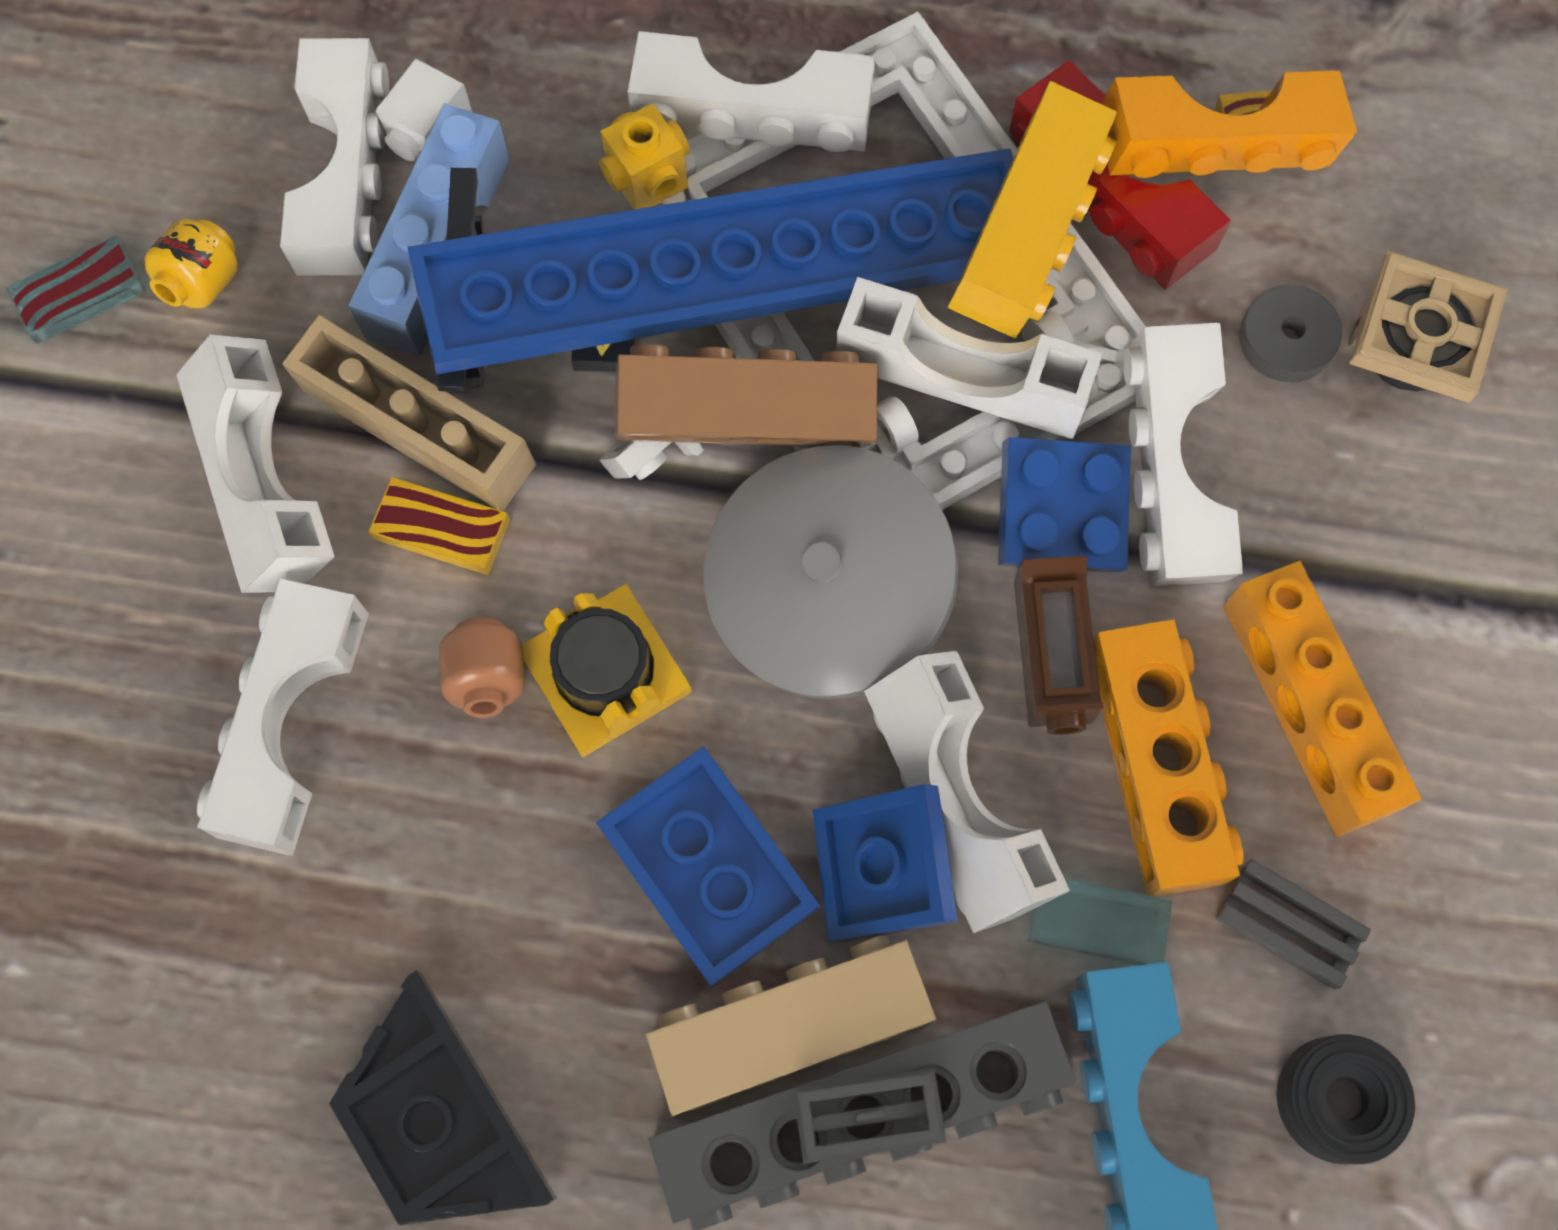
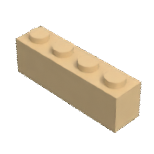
[282,315,536,511]
[646,935,936,1117]

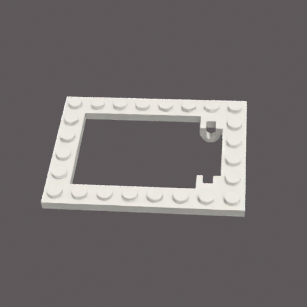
[655,12,1146,510]

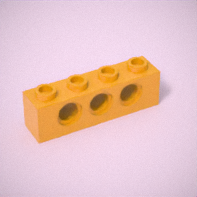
[1223,561,1422,838]
[1094,619,1243,899]

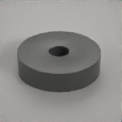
[1239,285,1342,382]

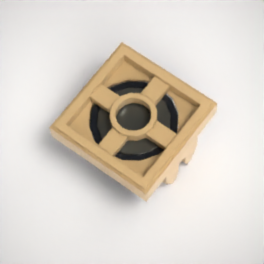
[1348,251,1508,403]

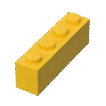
[947,81,1117,339]

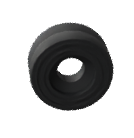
[1276,1034,1415,1165]

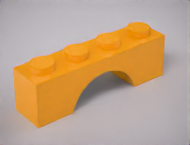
[1101,70,1357,178]

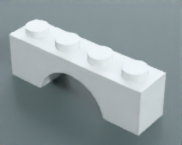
[627,31,875,152]
[280,38,389,275]
[836,277,1103,440]
[1123,323,1243,586]
[176,334,335,593]
[197,578,369,856]
[864,651,1070,933]

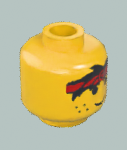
[144,219,238,309]

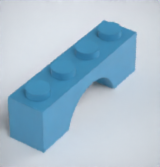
[1068,962,1218,1230]

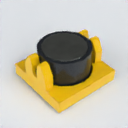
[522,584,692,758]

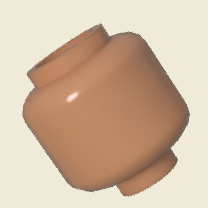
[439,617,525,718]

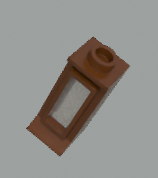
[1014,556,1103,735]

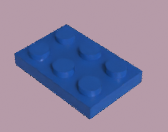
[596,746,820,988]

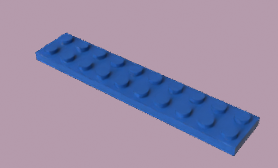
[408,148,1013,375]

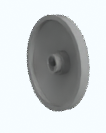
[703,445,958,699]

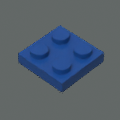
[998,437,1131,572]
[812,784,958,942]

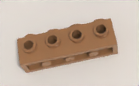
[615,345,877,447]

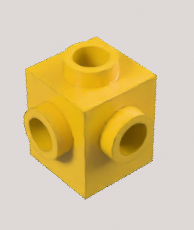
[599,103,690,210]

